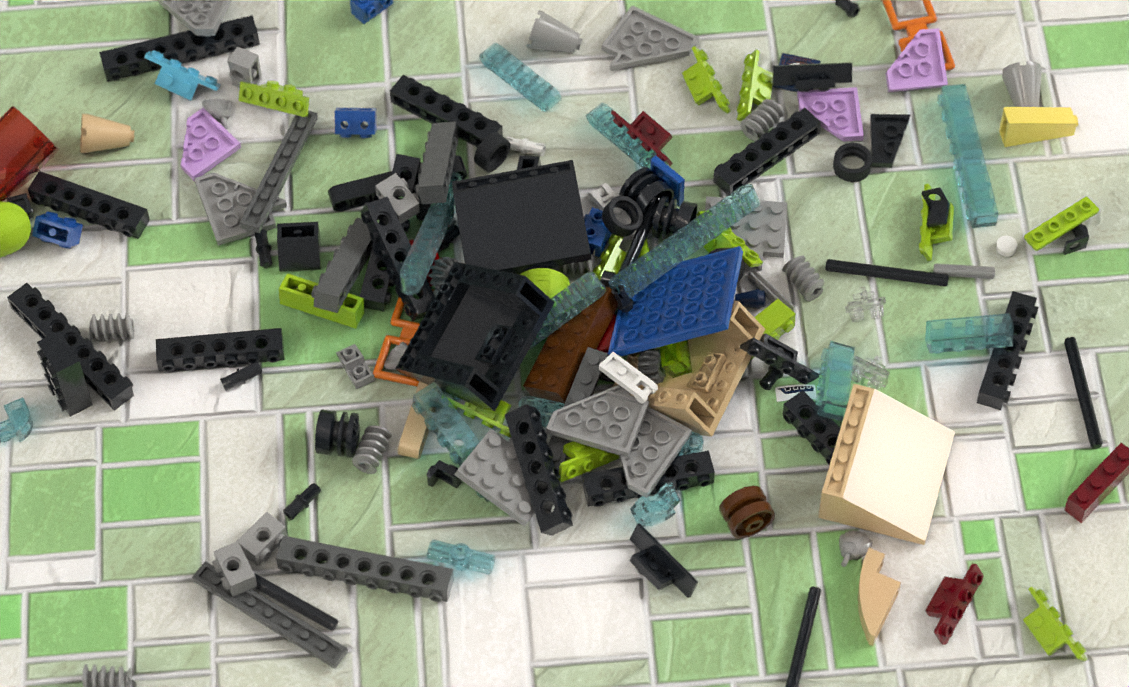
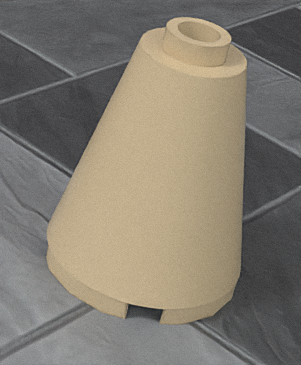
[80,113,134,153]

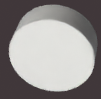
[996,236,1017,257]

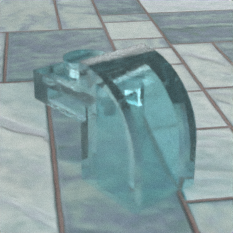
[0,397,33,443]
[630,483,681,526]

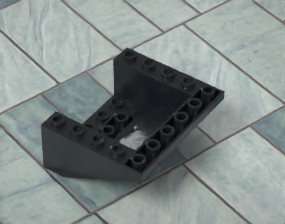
[452,160,592,274]
[395,262,555,411]

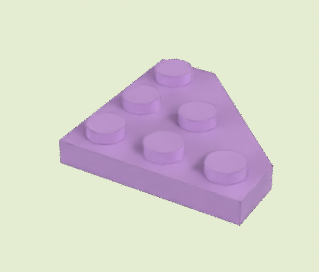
[885,28,948,92]
[797,87,864,141]
[181,108,241,181]

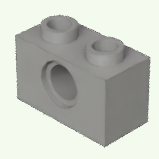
[227,47,262,88]
[375,173,420,224]
[236,512,288,566]
[212,541,257,597]

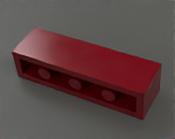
[1064,442,1129,523]

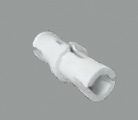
[506,136,546,156]

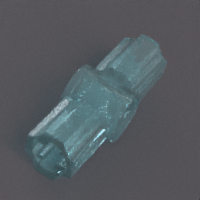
[427,539,495,575]

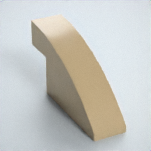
[858,548,901,646]

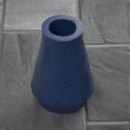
[735,289,766,309]

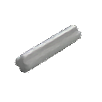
[933,263,995,279]
[748,270,795,312]

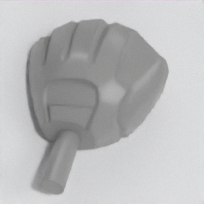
[202,98,231,130]
[384,342,408,370]
[839,531,872,567]

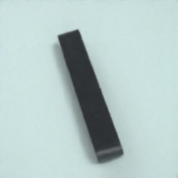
[328,155,468,212]

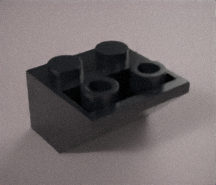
[277,222,321,271]

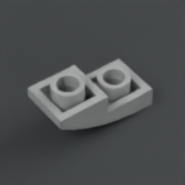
[336,344,375,389]

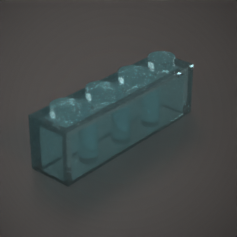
[925,313,1014,353]
[815,341,855,421]

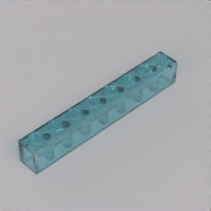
[938,84,999,228]

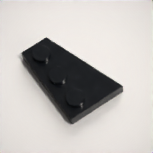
[870,114,911,168]

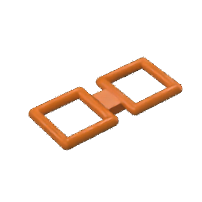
[882,0,955,71]
[373,289,434,387]

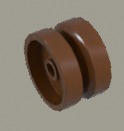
[719,485,775,539]

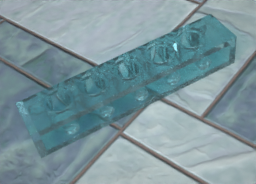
[412,381,489,502]

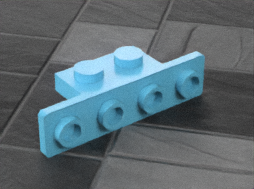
[144,51,221,101]

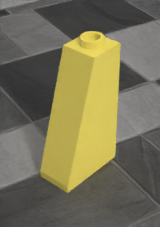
[999,107,1078,147]

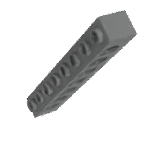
[276,536,454,602]

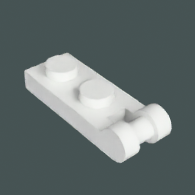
[588,183,632,226]
[599,352,658,404]

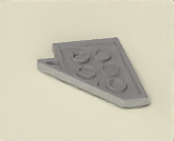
[158,0,232,37]
[602,6,699,71]
[194,172,287,246]
[705,196,788,271]
[546,385,649,457]
[619,407,692,498]
[454,429,535,527]

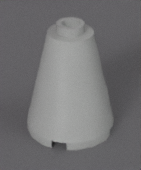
[526,10,583,53]
[1002,61,1042,107]

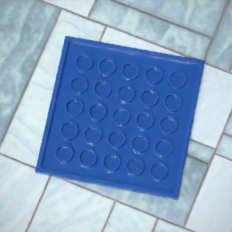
[608,246,743,357]

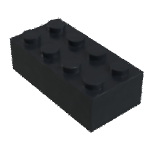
[37,330,93,417]

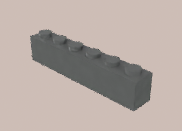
[416,122,459,204]
[312,218,374,313]

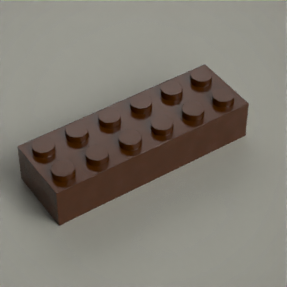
[523,282,618,405]

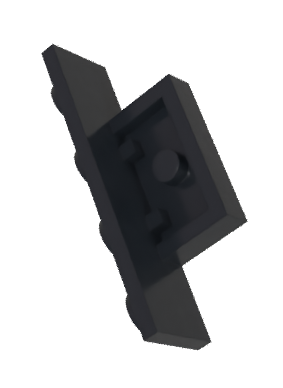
[773,62,852,92]
[740,333,819,384]
[629,523,698,598]

